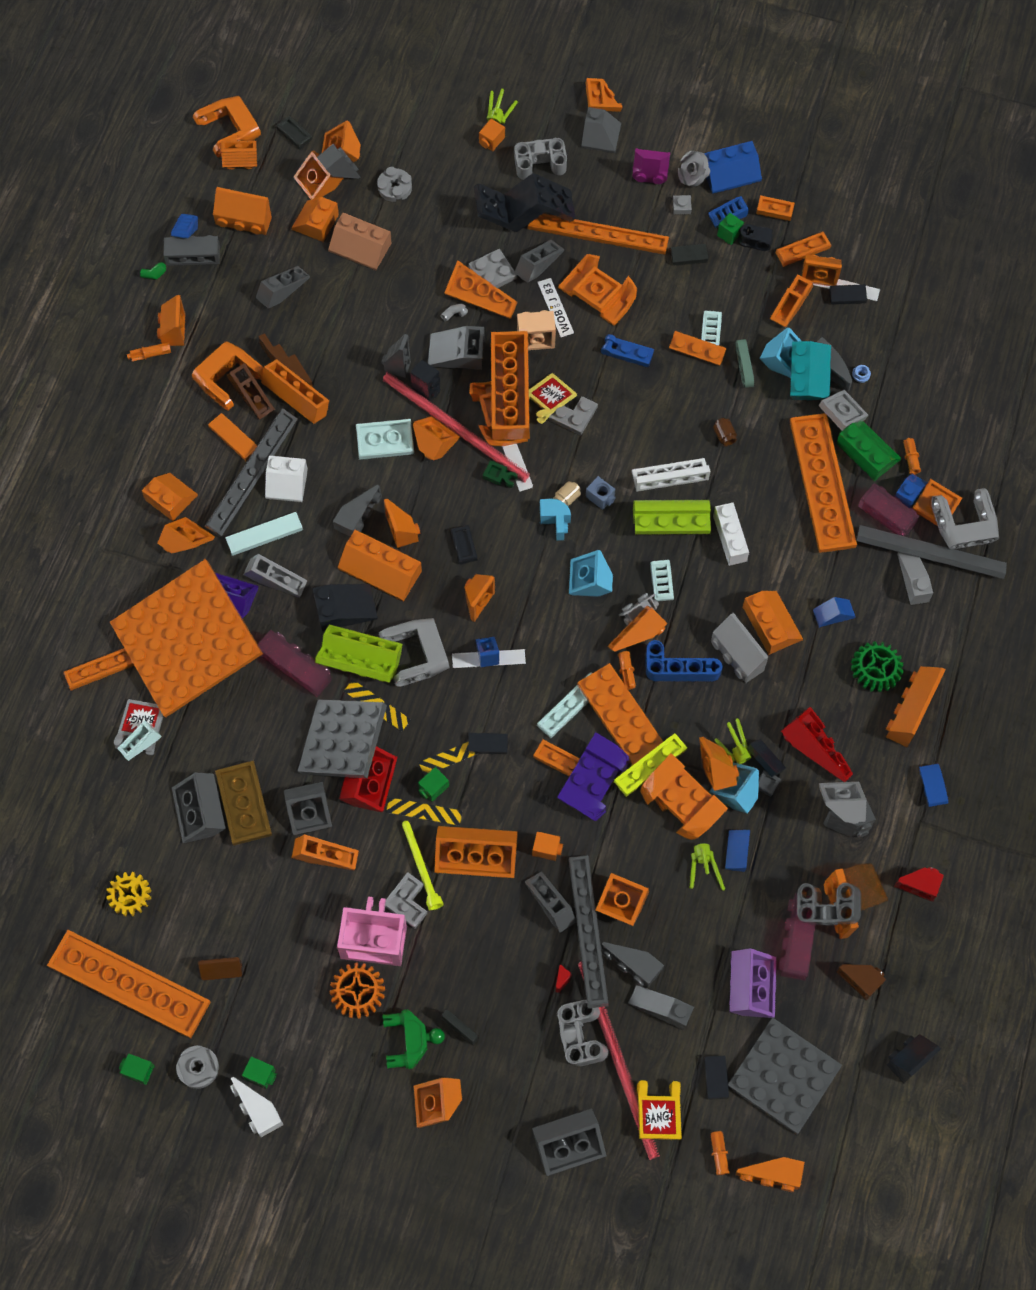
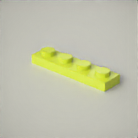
[614,733,687,797]

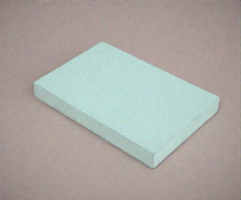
[356,419,414,460]

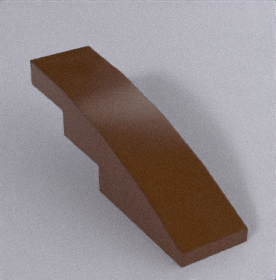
[258,333,313,387]

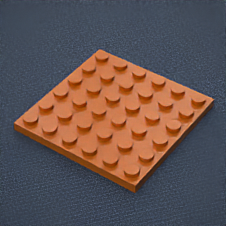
[110,559,263,717]

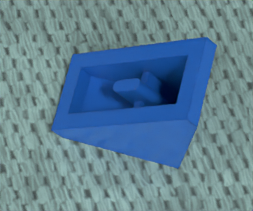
[813,597,855,627]
[476,637,499,667]

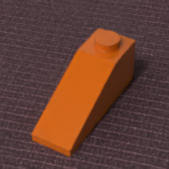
[607,606,667,652]
[292,835,359,870]

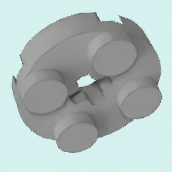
[678,151,710,187]
[377,167,412,202]
[176,1045,219,1089]

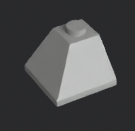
[819,782,867,824]

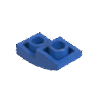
[919,764,948,807]

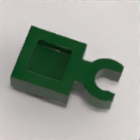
[483,460,518,488]

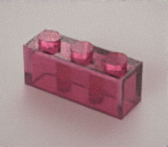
[858,483,919,537]

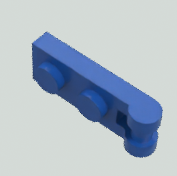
[601,334,654,368]

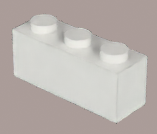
[713,503,749,566]

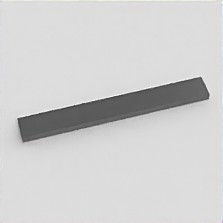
[204,408,297,537]
[856,525,1007,579]
[569,855,608,1008]

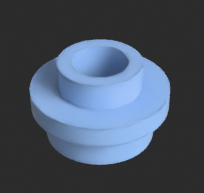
[852,365,871,383]

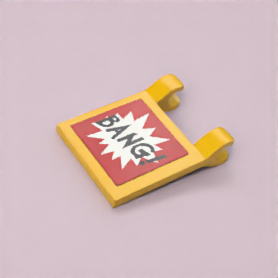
[637,1080,682,1140]

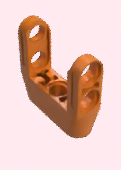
[193,96,261,157]
[192,342,264,411]

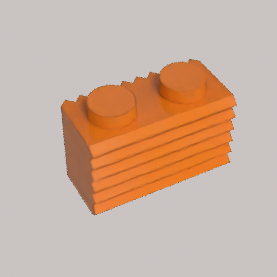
[221,140,257,169]

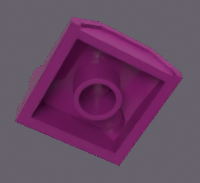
[632,148,670,184]

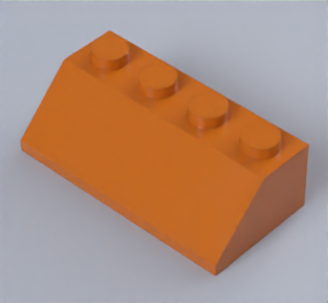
[338,530,422,602]
[885,666,946,747]
[435,826,517,878]

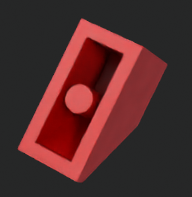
[895,867,944,902]

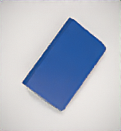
[725,830,750,872]

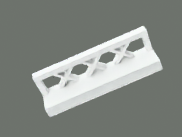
[632,458,710,492]

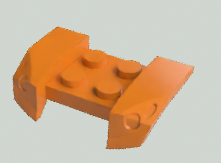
[558,254,637,326]
[470,381,528,446]
[640,753,728,840]

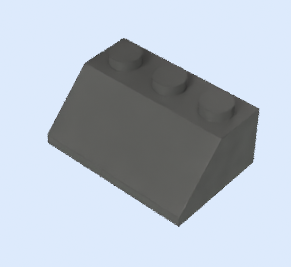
[172,772,225,843]
[532,1109,607,1176]

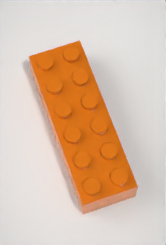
[491,331,530,440]

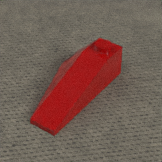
[781,707,853,782]

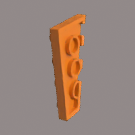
[445,260,517,319]

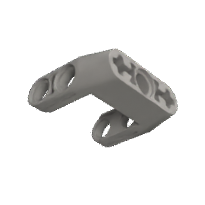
[931,488,999,549]
[379,618,450,687]

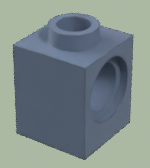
[586,476,615,510]

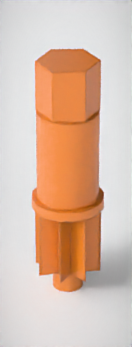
[127,342,171,362]

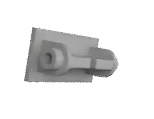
[619,593,659,625]

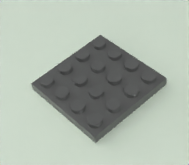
[298,700,387,778]
[728,1017,842,1135]

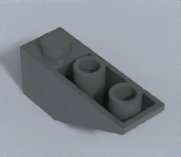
[317,144,360,179]
[256,266,310,308]
[333,485,382,537]
[601,942,664,988]

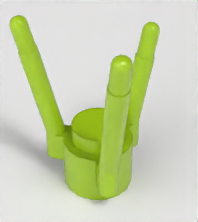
[486,89,518,124]
[714,718,751,764]
[690,844,725,890]

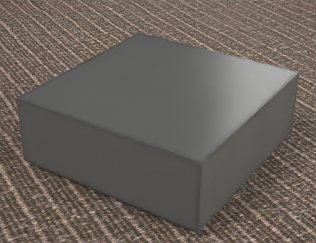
[758,770,781,797]

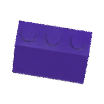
[215,573,259,619]

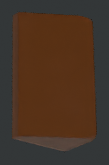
[198,957,242,980]

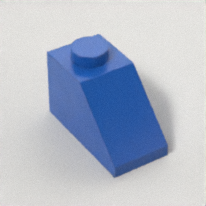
[893,474,927,512]

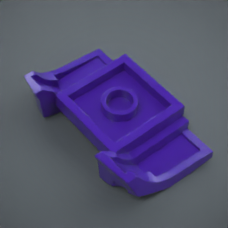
[557,732,630,821]

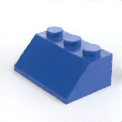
[704,141,762,194]

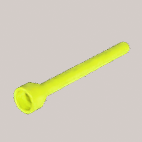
[402,821,444,910]

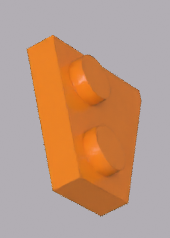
[585,78,622,112]

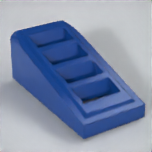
[708,196,748,228]
[171,214,198,238]

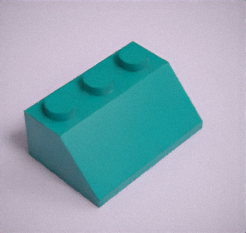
[790,341,831,400]

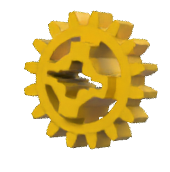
[107,872,152,916]

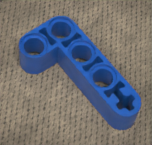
[646,640,723,681]

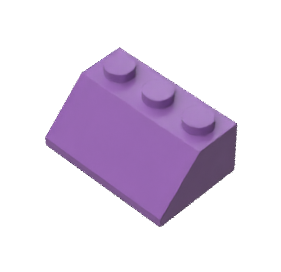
[729,948,776,1018]

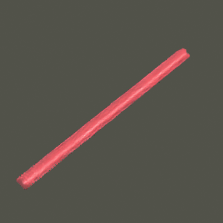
[383,372,530,483]
[578,961,660,1160]

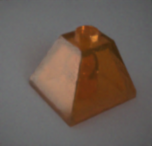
[843,864,888,911]

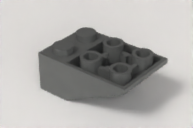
[428,326,484,369]

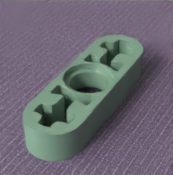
[735,339,754,388]

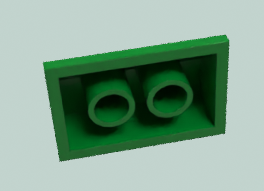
[836,421,901,481]

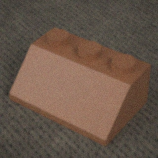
[328,213,392,270]

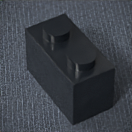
[410,360,441,401]

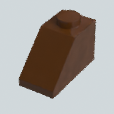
[837,964,886,1001]

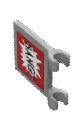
[114,699,164,755]

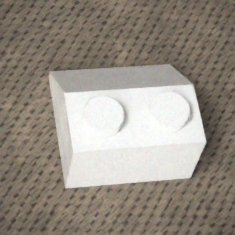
[265,456,308,502]

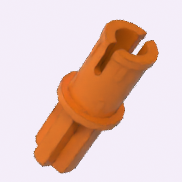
[903,438,921,475]
[618,651,636,690]
[711,1131,730,1175]

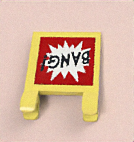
[529,373,577,424]

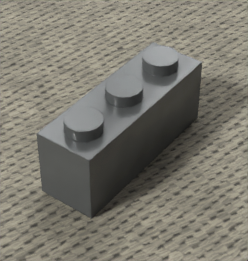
[164,235,220,266]

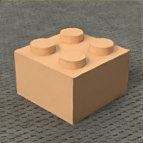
[517,310,556,350]

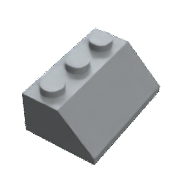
[711,613,768,683]

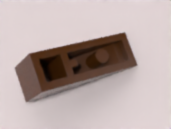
[226,363,275,420]

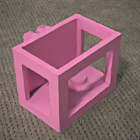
[337,897,407,966]

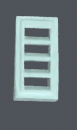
[701,311,722,345]
[650,560,674,601]
[117,720,162,761]

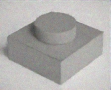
[673,195,692,214]

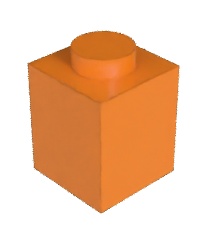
[479,119,505,151]
[532,832,563,861]

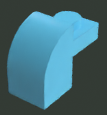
[540,499,571,540]

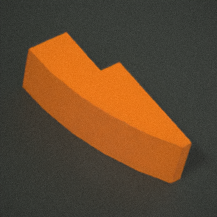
[770,274,813,328]

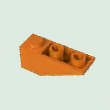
[735,1157,805,1192]

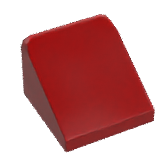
[555,964,572,993]

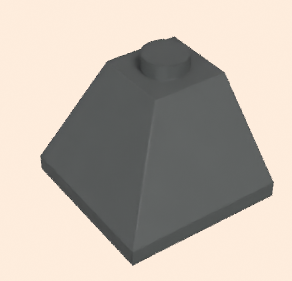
[581,107,621,153]

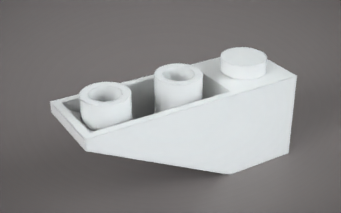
[230,1077,283,1137]

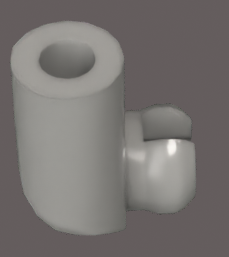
[441,303,468,321]

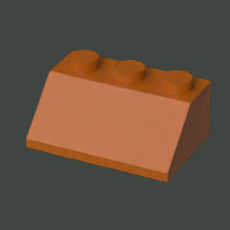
[213,187,272,235]
[743,591,803,655]

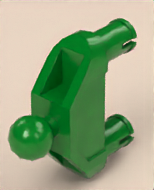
[383,1009,445,1069]

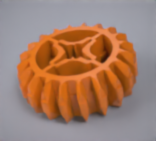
[330,963,385,1019]

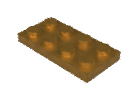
[215,760,272,846]

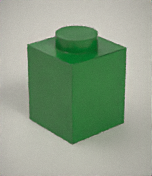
[717,213,744,245]
[418,767,449,802]
[119,1053,155,1085]
[242,1056,277,1089]

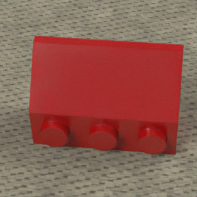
[339,746,397,812]

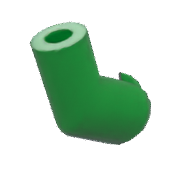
[140,262,166,279]

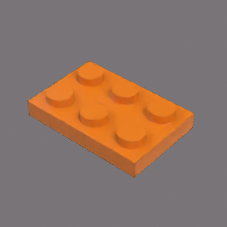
[824,869,859,939]

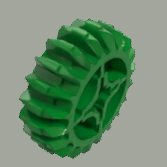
[851,641,904,692]

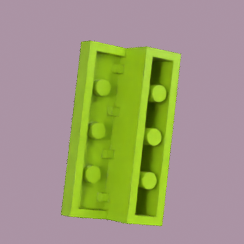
[633,500,711,534]
[315,624,403,682]

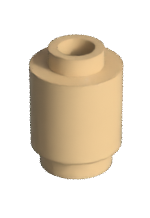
[553,481,581,506]

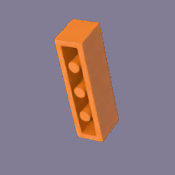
[261,359,329,424]

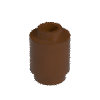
[713,418,737,446]

